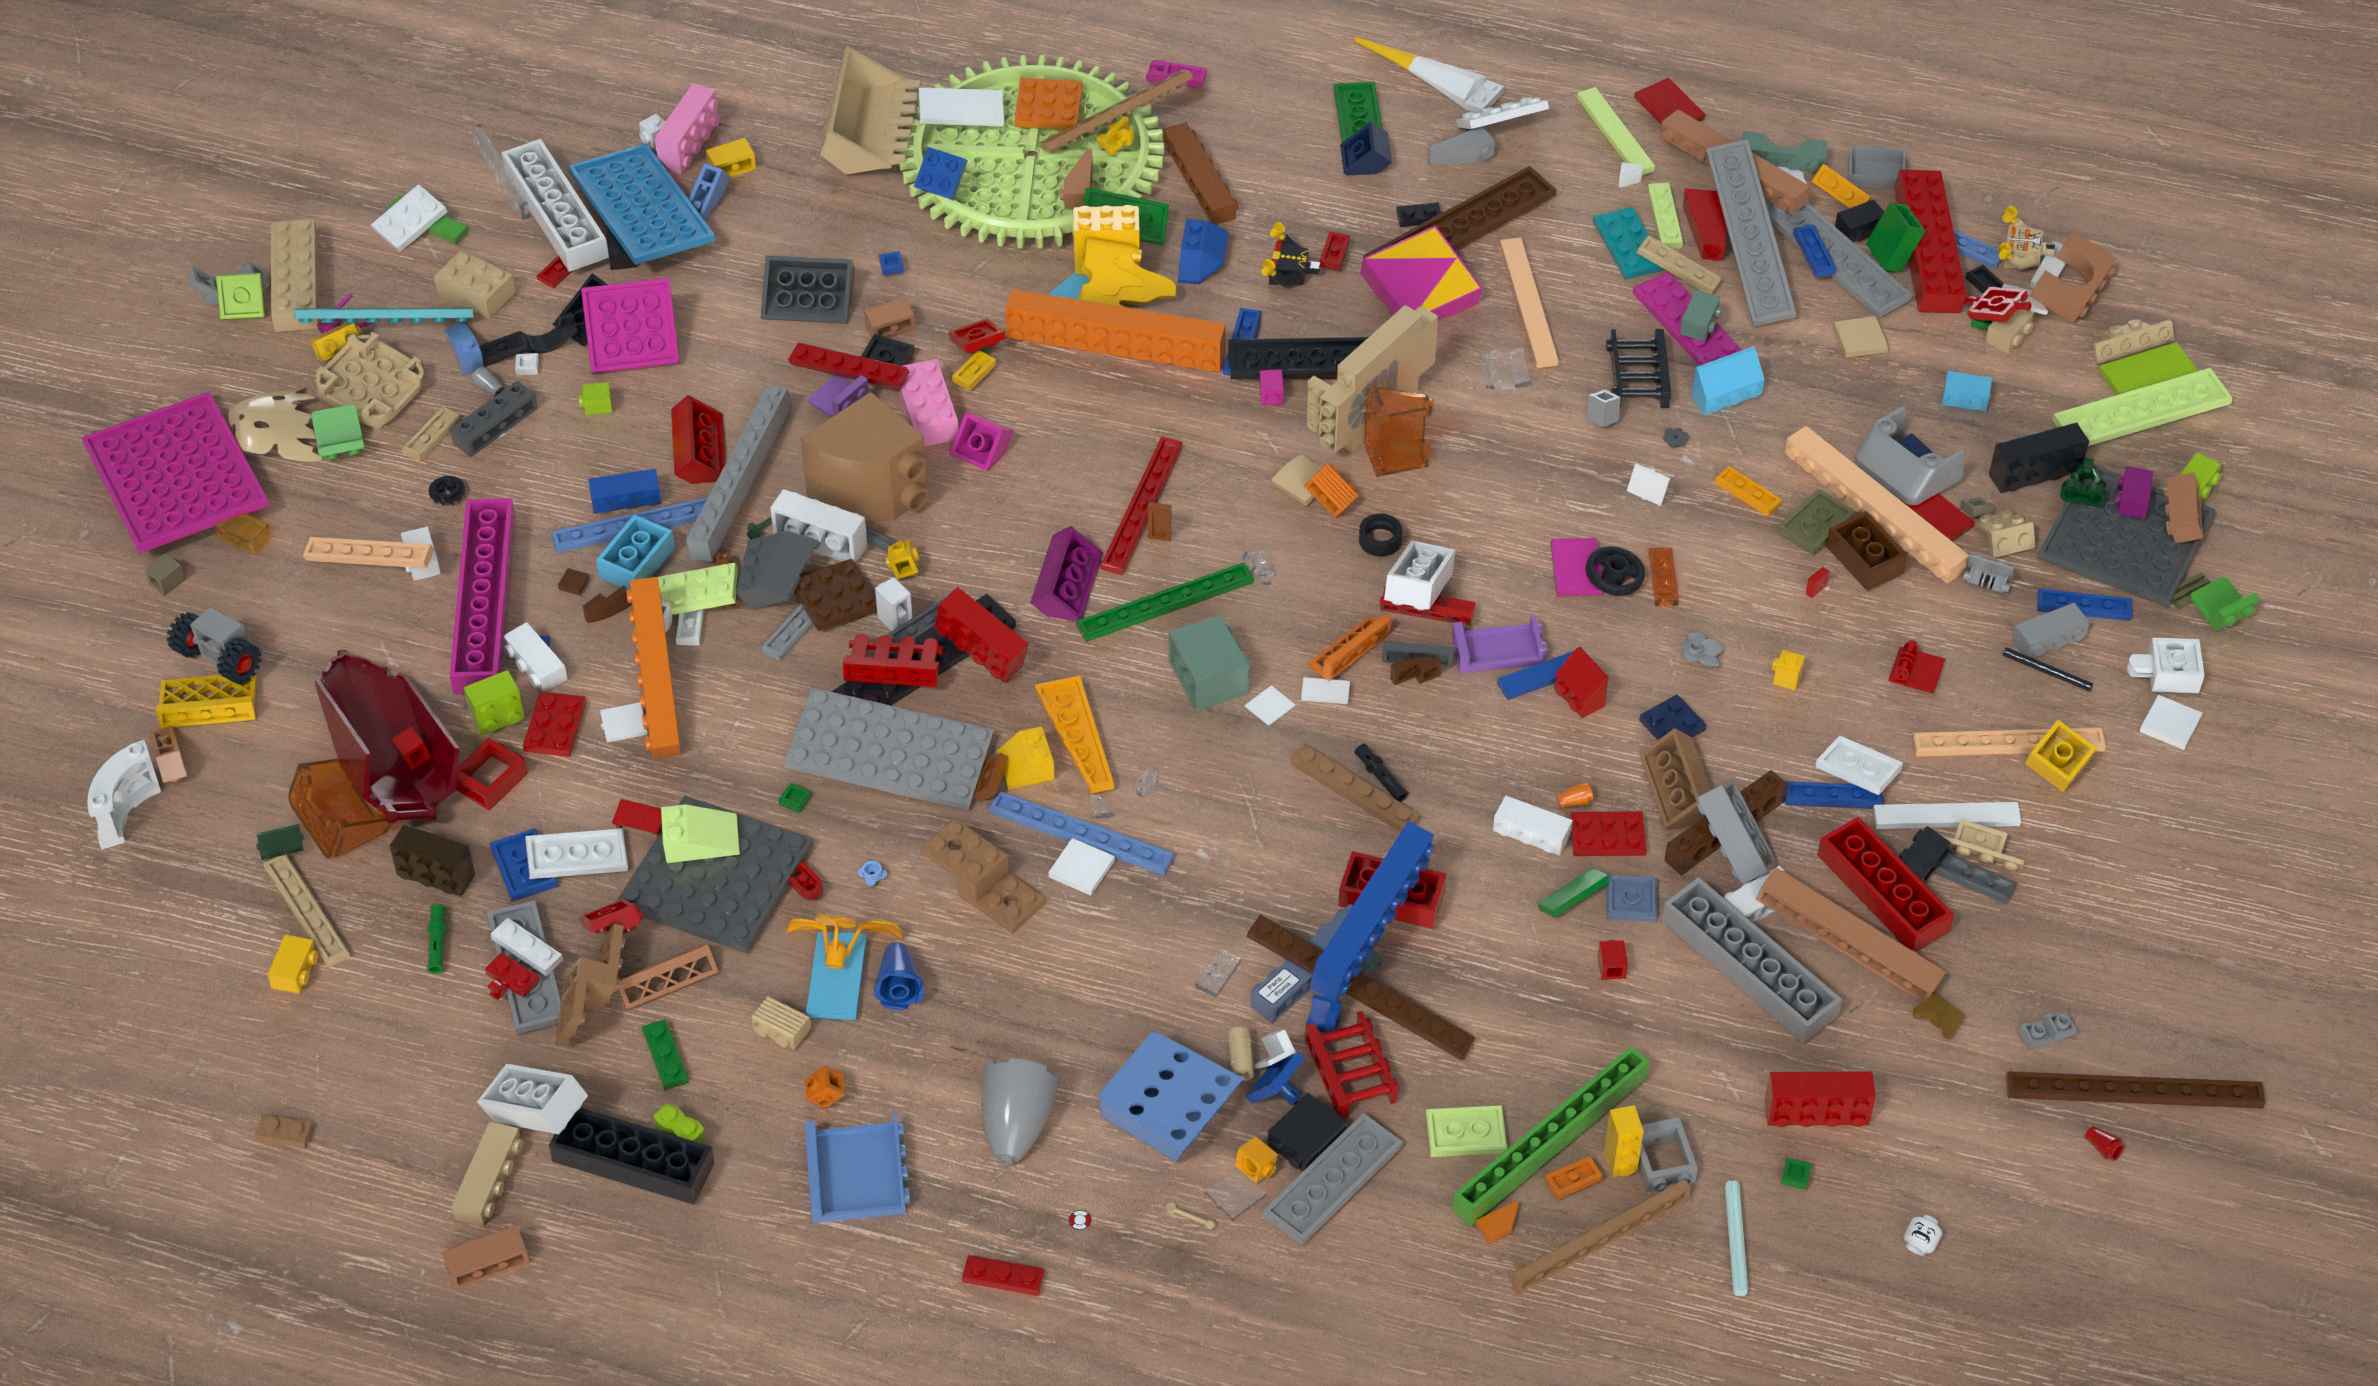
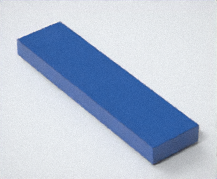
[1223,308,1262,376]
[2037,589,2132,621]
[1497,650,1575,700]
[1785,781,1883,809]

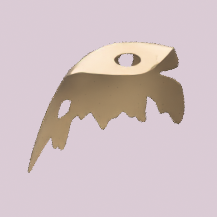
[228,387,322,462]

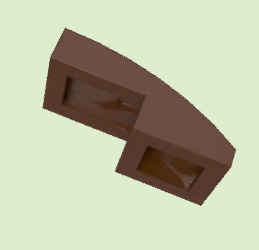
[583,585,632,623]
[1390,657,1441,685]

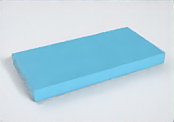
[806,931,867,1020]

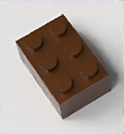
[1826,511,1908,591]

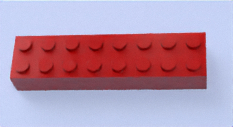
[1894,169,1967,313]

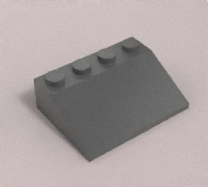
[761,255,855,324]

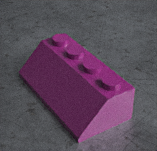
[1030,526,1103,621]

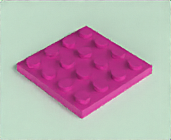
[581,278,680,374]

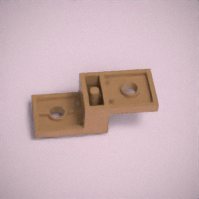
[921,817,1046,934]
[555,924,625,1047]

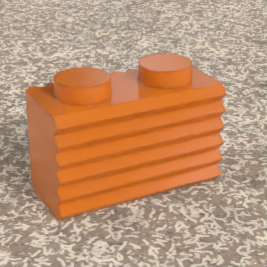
[1304,463,1359,518]

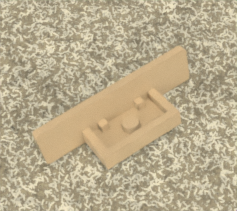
[2093,319,2174,364]
[1940,819,2024,871]

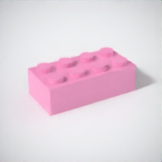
[655,84,720,175]
[897,359,959,446]

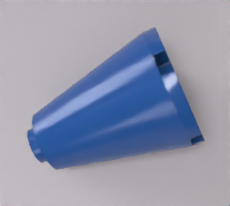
[874,942,924,1010]

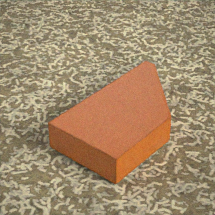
[1475,1200,1519,1244]

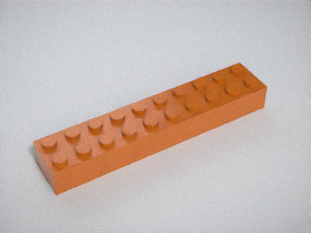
[1005,289,1226,373]

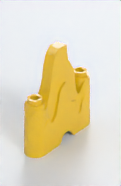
[1078,237,1176,308]

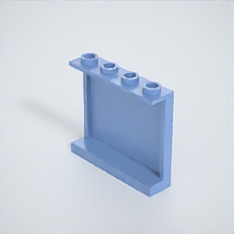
[805,1113,910,1223]

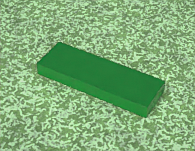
[1537,867,1610,918]

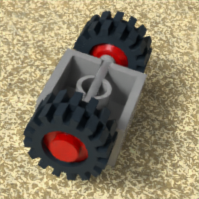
[167,608,262,684]

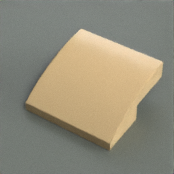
[1271,455,1322,506]

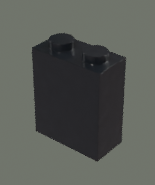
[1267,1093,1347,1171]

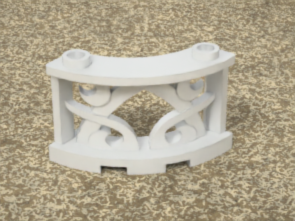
[87,740,161,850]

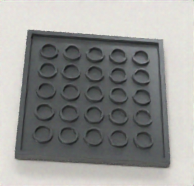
[2038,465,2216,607]
[616,795,814,953]

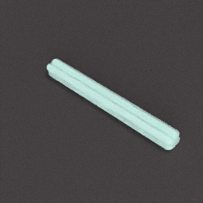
[1725,1180,1748,1296]

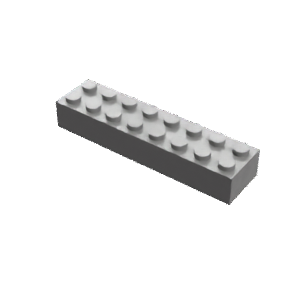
[1661,877,1842,1043]

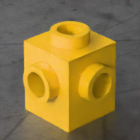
[885,540,920,579]

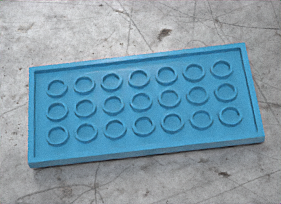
[568,143,715,265]

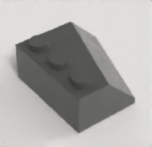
[736,531,821,609]

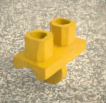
[1097,116,1134,156]

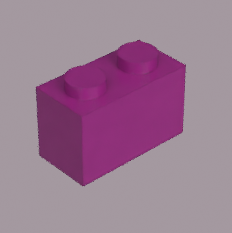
[2115,466,2153,519]

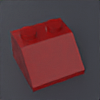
[1554,646,1609,718]

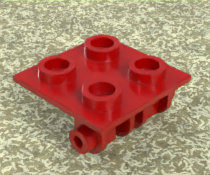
[1888,640,1945,694]

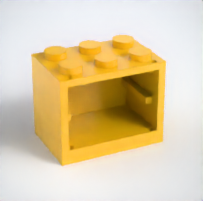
[1074,205,1140,275]

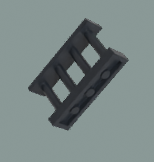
[1606,329,1671,409]

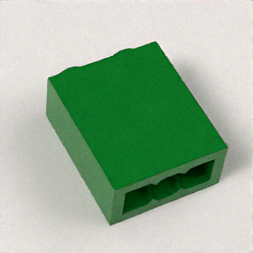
[1866,202,1925,272]

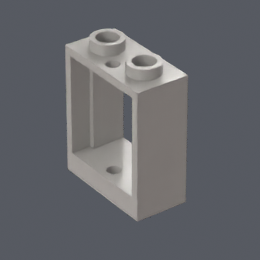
[1638,1118,1698,1192]

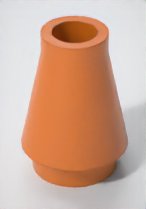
[1556,782,1594,809]

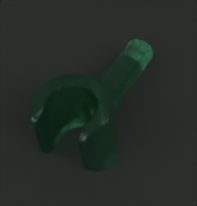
[746,517,772,540]

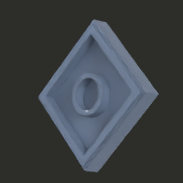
[1607,875,1657,922]

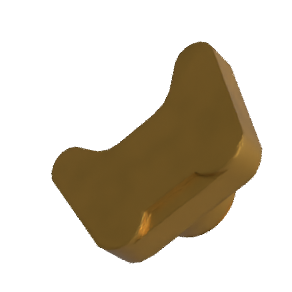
[1913,995,1963,1039]

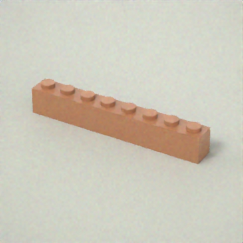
[1661,110,1810,215]
[1755,867,1946,1002]

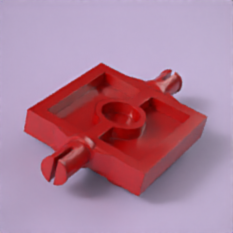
[1964,287,2032,322]

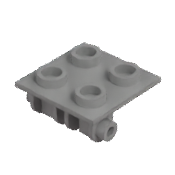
[1963,554,2014,594]

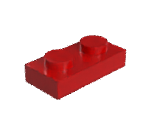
[1319,232,1350,271]

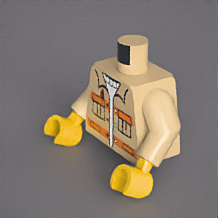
[1998,206,2055,270]

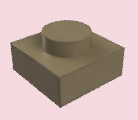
[1960,497,1993,518]

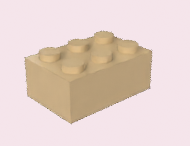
[434,250,516,319]

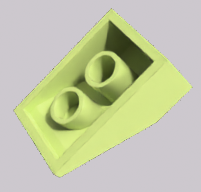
[661,804,740,863]

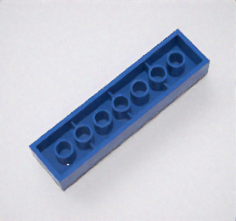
[1309,821,1435,1002]

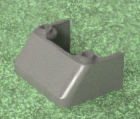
[1855,406,1965,505]

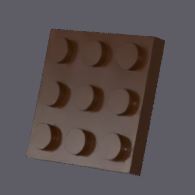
[794,559,877,631]

